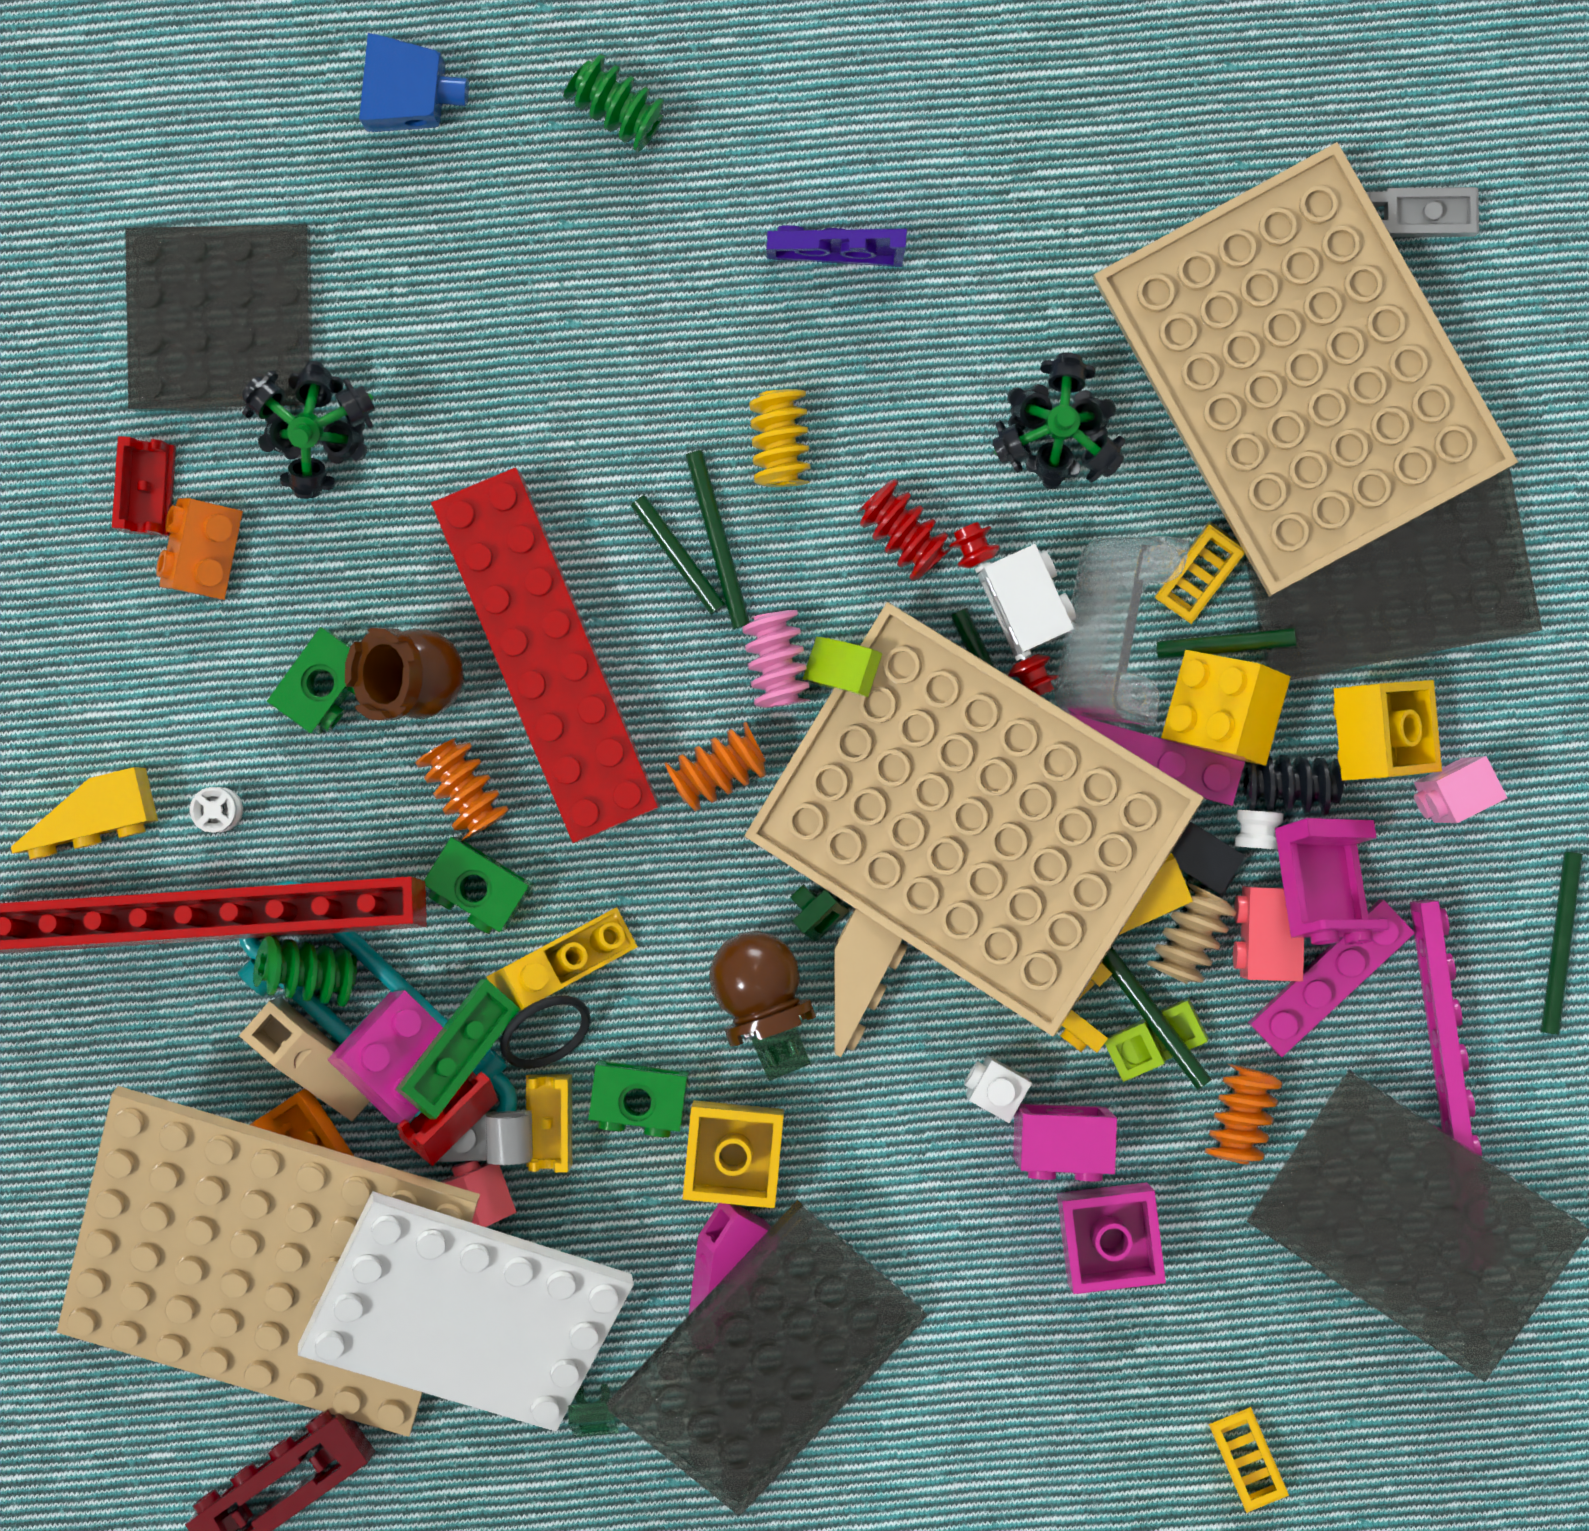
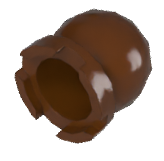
[345,628,464,721]
[709,931,816,1047]

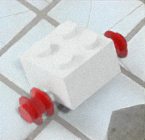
[949,522,1076,696]

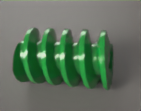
[563,53,664,152]
[253,936,357,1007]

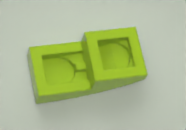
[803,636,882,697]
[1105,998,1209,1082]

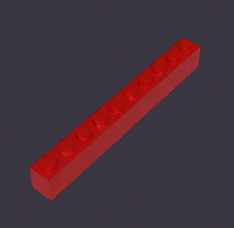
[0,877,427,954]

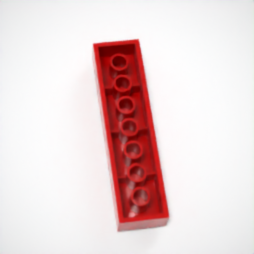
[431,467,661,843]

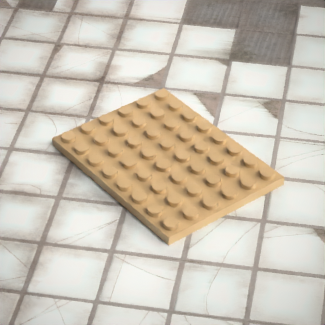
[1093,142,1518,597]
[745,602,1205,1037]
[56,1086,480,1437]

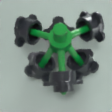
[993,352,1125,489]
[242,361,375,499]

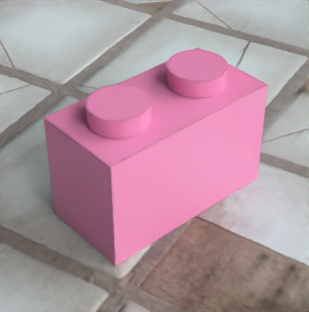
[1413,756,1507,823]

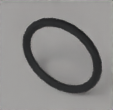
[500,995,591,1069]

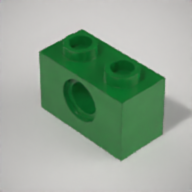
[266,627,355,735]
[424,836,534,934]
[588,1060,689,1137]

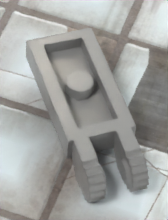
[1366,187,1479,238]

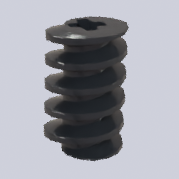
[1243,754,1344,816]

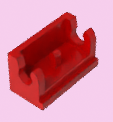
[112,436,176,536]
[397,1071,498,1166]

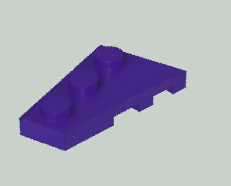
[766,225,907,267]

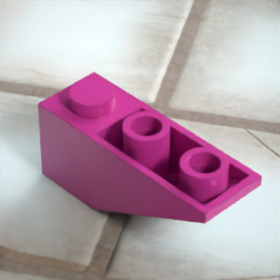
[686,1203,781,1355]

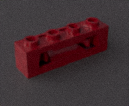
[185,1409,375,1531]

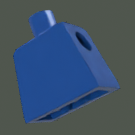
[359,33,469,132]

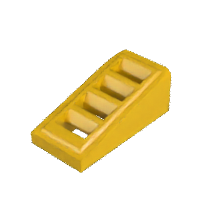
[1155,521,1245,624]
[1209,1407,1289,1513]

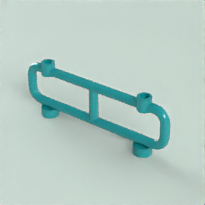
[237,881,518,1124]

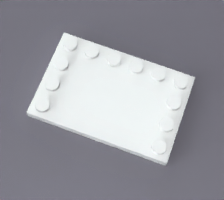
[298,1191,634,1431]

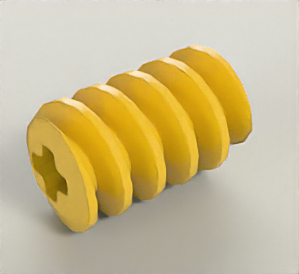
[749,389,811,487]

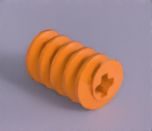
[664,722,766,811]
[415,738,509,841]
[1204,1064,1283,1165]

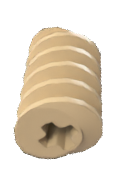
[1147,882,1237,984]

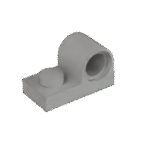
[439,1110,533,1165]

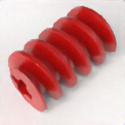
[858,478,953,581]

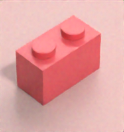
[1233,886,1304,981]

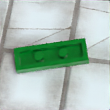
[395,979,520,1119]

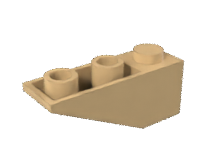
[834,908,908,1057]
[239,997,370,1121]

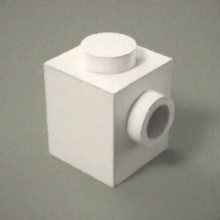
[964,1055,1032,1123]

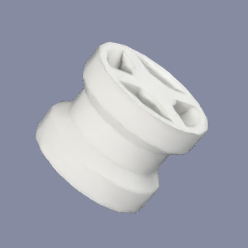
[190,787,243,833]
[1235,810,1284,850]

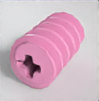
[742,610,811,708]

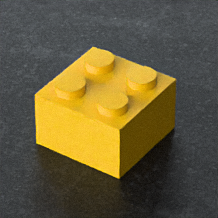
[1161,650,1291,766]
[1333,680,1442,781]
[682,1100,784,1208]

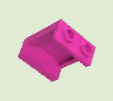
[1275,818,1389,945]

